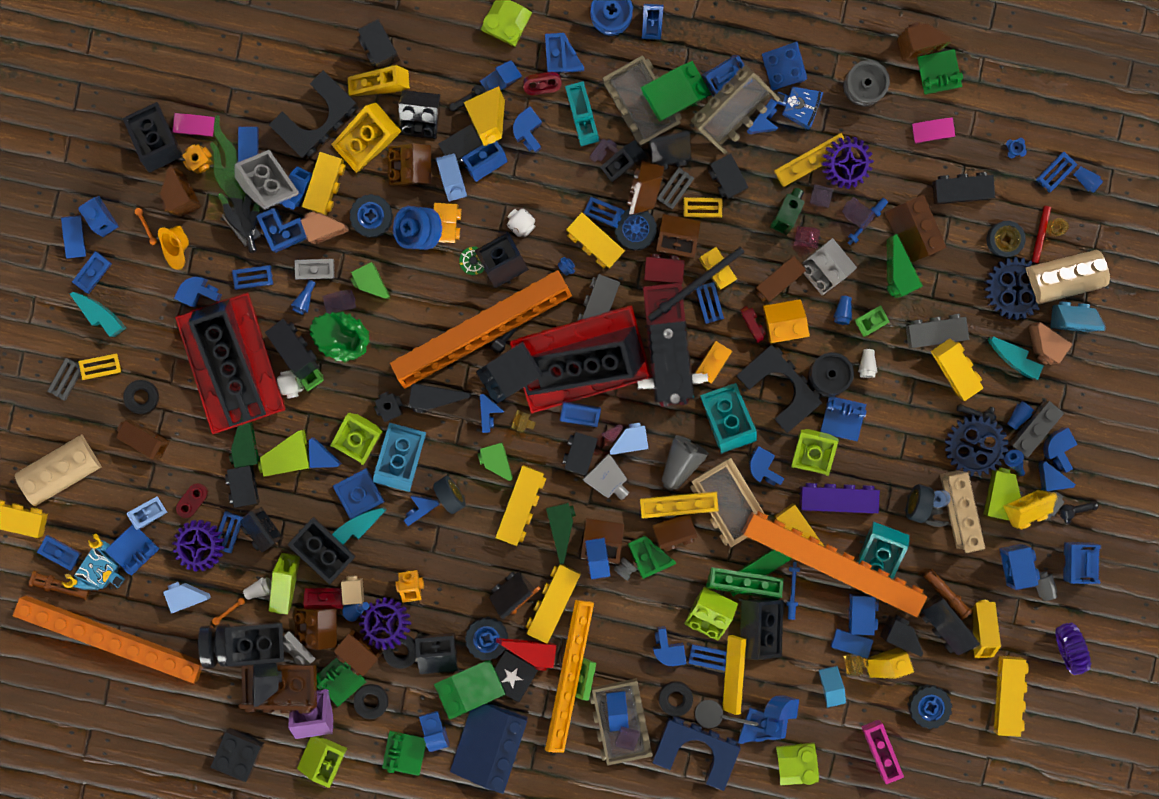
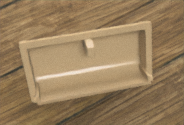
[1025,250,1110,304]
[15,434,102,506]

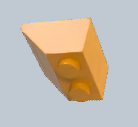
[763,299,810,343]

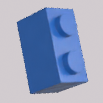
[462,141,508,182]
[849,594,879,635]

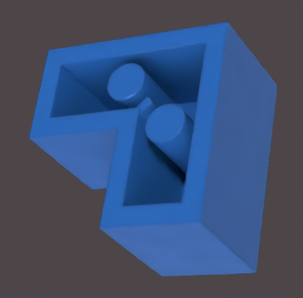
[257,208,308,253]

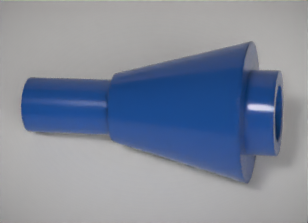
[290,280,316,315]
[1004,450,1025,476]
[343,602,369,622]

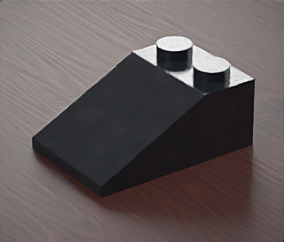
[123,102,183,173]
[648,131,691,170]
[476,342,543,404]
[408,384,472,413]
[240,507,283,553]
[489,571,534,620]
[224,622,284,667]

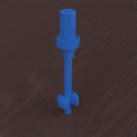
[847,198,888,245]
[787,562,800,620]

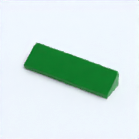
[731,549,793,596]
[706,567,784,599]

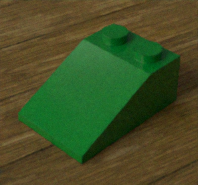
[640,61,711,122]
[886,234,923,298]
[434,660,506,720]

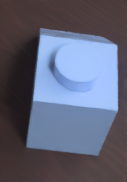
[610,423,648,455]
[163,582,211,613]

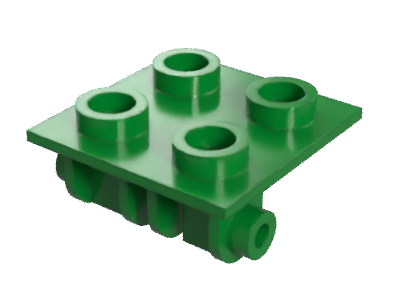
[917,49,963,95]
[316,658,366,707]
[382,731,426,776]

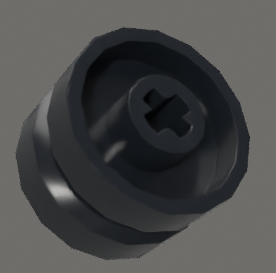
[808,352,854,398]
[198,624,231,669]

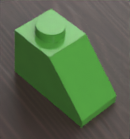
[350,262,391,299]
[478,442,513,481]

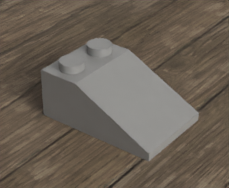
[235,150,299,209]

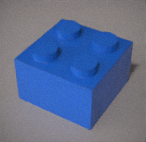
[999,544,1040,590]

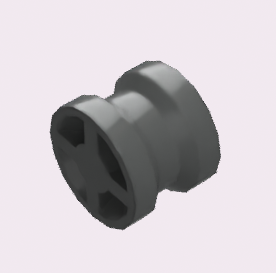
[613,557,637,581]

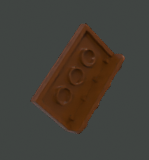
[239,664,317,713]

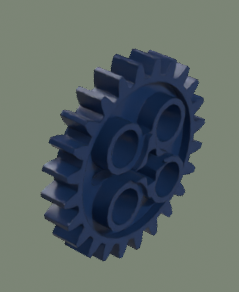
[984,257,1044,320]
[945,414,1008,476]

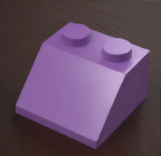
[288,689,333,739]

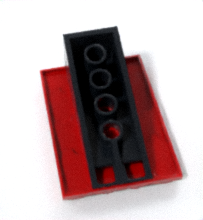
[175,292,286,435]
[510,305,652,414]

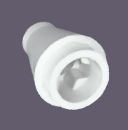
[858,349,877,378]
[243,577,272,600]

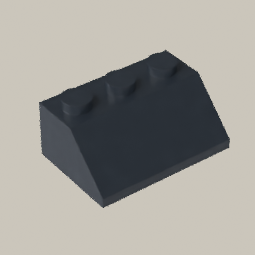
[288,517,356,584]
[919,594,980,655]
[740,599,784,660]

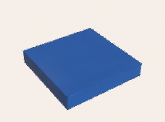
[333,468,385,520]

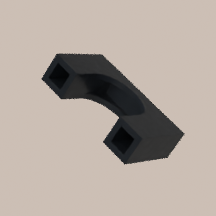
[269,70,358,160]
[735,345,822,433]

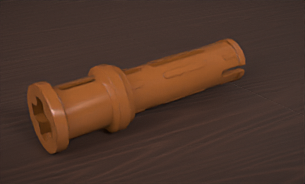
[923,568,973,621]
[29,570,90,600]

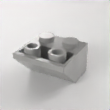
[801,238,857,296]

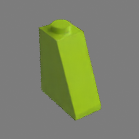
[258,430,310,477]
[983,467,1021,520]
[269,553,300,615]

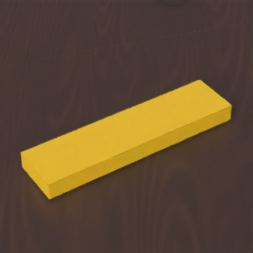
[774,133,844,188]
[640,491,719,518]
[723,635,746,715]

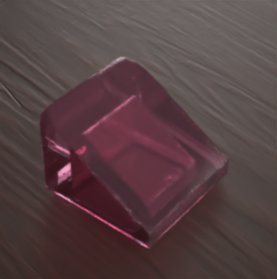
[794,226,820,249]
[601,424,623,442]

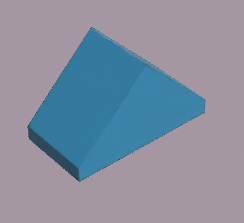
[819,666,846,708]

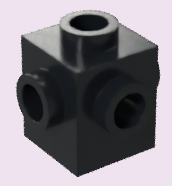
[374,391,404,422]

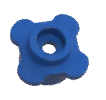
[1006,138,1027,158]
[558,257,575,276]

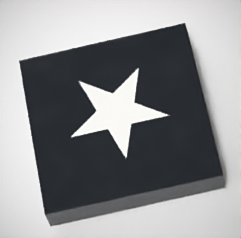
[495,650,538,702]

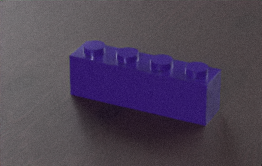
[799,483,880,513]

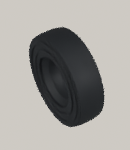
[123,380,159,414]
[383,634,417,669]
[659,681,693,716]
[354,684,389,719]

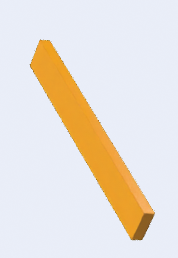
[545,600,594,753]

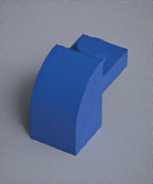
[513,106,542,153]
[280,166,312,210]
[174,277,222,307]
[1043,427,1078,473]
[749,446,785,486]
[653,626,686,666]
[763,695,799,739]
[419,711,450,752]

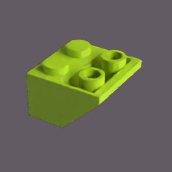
[684,587,738,641]
[297,736,347,788]

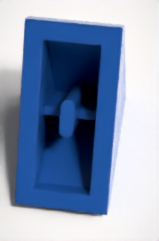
[642,4,663,39]
[309,437,342,468]
[1038,460,1076,491]
[585,538,610,579]
[606,691,629,731]

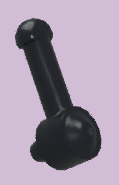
[449,85,486,112]
[489,326,520,354]
[956,404,997,423]
[1060,501,1099,524]

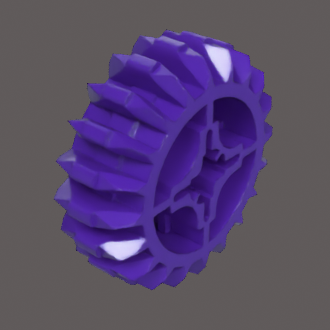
[821,136,874,189]
[172,520,225,572]
[359,597,411,650]
[1055,623,1091,675]

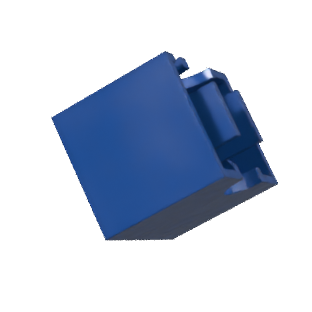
[701,55,753,97]
[1063,542,1101,584]

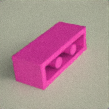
[861,719,904,784]

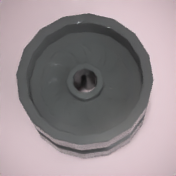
[843,60,890,107]

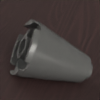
[661,435,708,491]

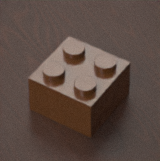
[334,628,382,676]

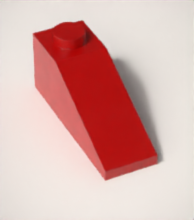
[496,638,556,671]

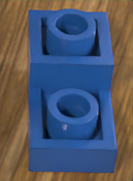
[61,215,86,258]

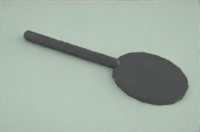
[695,700,759,728]

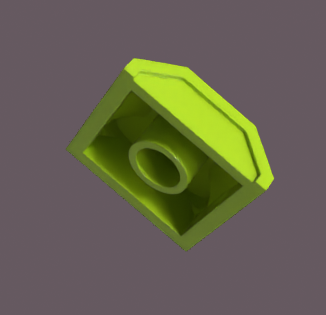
[481,0,532,47]
[330,413,382,465]
[791,429,839,476]
[776,743,819,785]

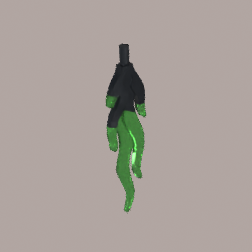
[210,115,259,253]

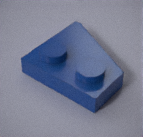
[545,33,584,73]
[737,707,780,744]

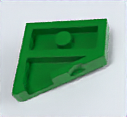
[627,536,676,579]

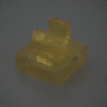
[511,410,536,433]
[844,654,869,676]

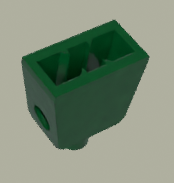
[770,188,805,235]

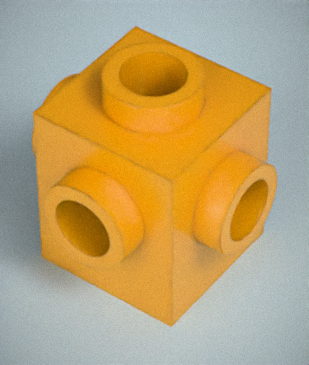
[182,144,213,174]
[396,570,424,603]

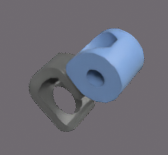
[925,490,951,527]

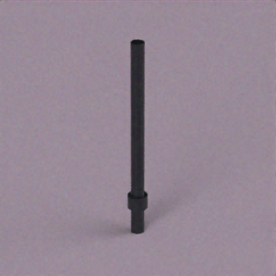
[647,246,745,322]

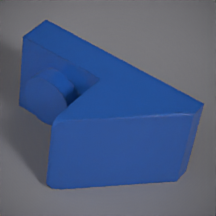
[480,60,522,92]
[747,98,778,134]
[480,394,505,433]
[404,495,441,526]

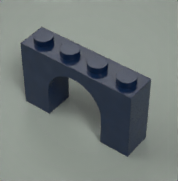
[652,716,741,791]

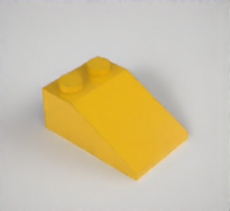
[331,103,401,173]
[1003,490,1057,530]

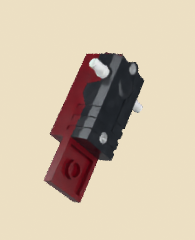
[638,283,708,407]

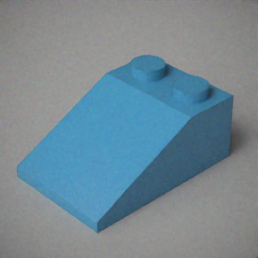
[1050,302,1105,332]
[373,422,426,492]

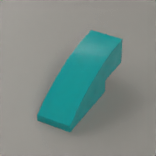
[565,81,599,146]
[70,292,126,337]
[988,336,1044,380]
[333,507,387,545]

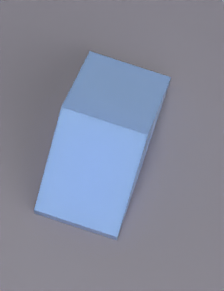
[126,496,167,530]

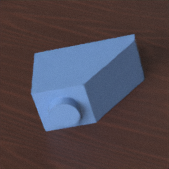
[436,153,467,201]

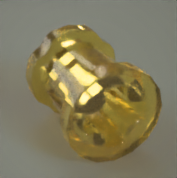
[1046,218,1068,237]

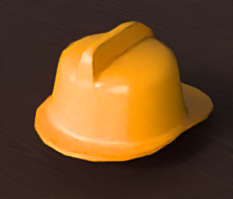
[158,225,189,270]

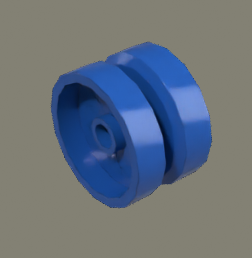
[590,0,633,36]
[393,206,442,250]

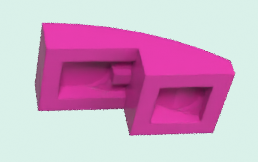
[172,113,215,137]
[912,117,956,143]

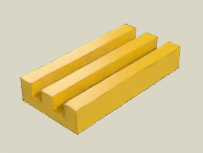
[683,198,722,218]
[78,354,121,380]

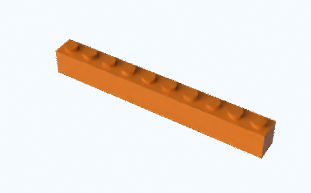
[390,270,572,389]
[742,511,927,617]
[13,595,203,684]

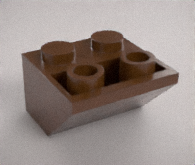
[388,143,431,185]
[627,161,665,215]
[655,214,701,259]
[652,514,697,551]
[581,518,624,564]
[294,608,337,650]

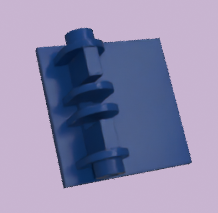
[762,42,808,91]
[821,397,867,442]
[105,524,159,576]

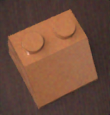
[301,212,350,245]
[1029,323,1072,365]

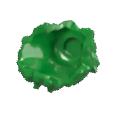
[310,312,369,363]

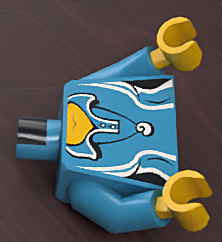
[62,534,125,590]

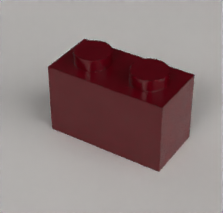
[644,254,685,284]

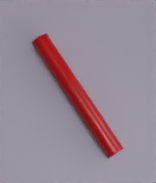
[1031,206,1052,264]

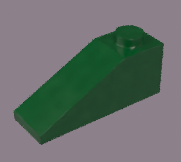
[229,414,260,468]
[546,502,576,564]

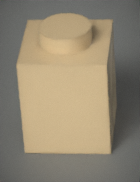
[341,575,364,605]

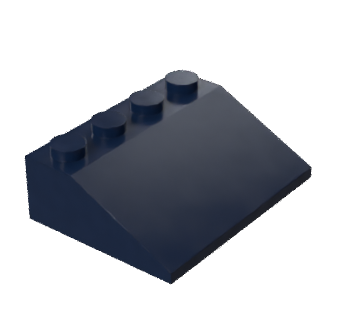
[450,703,528,794]

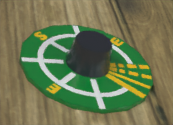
[459,247,485,275]

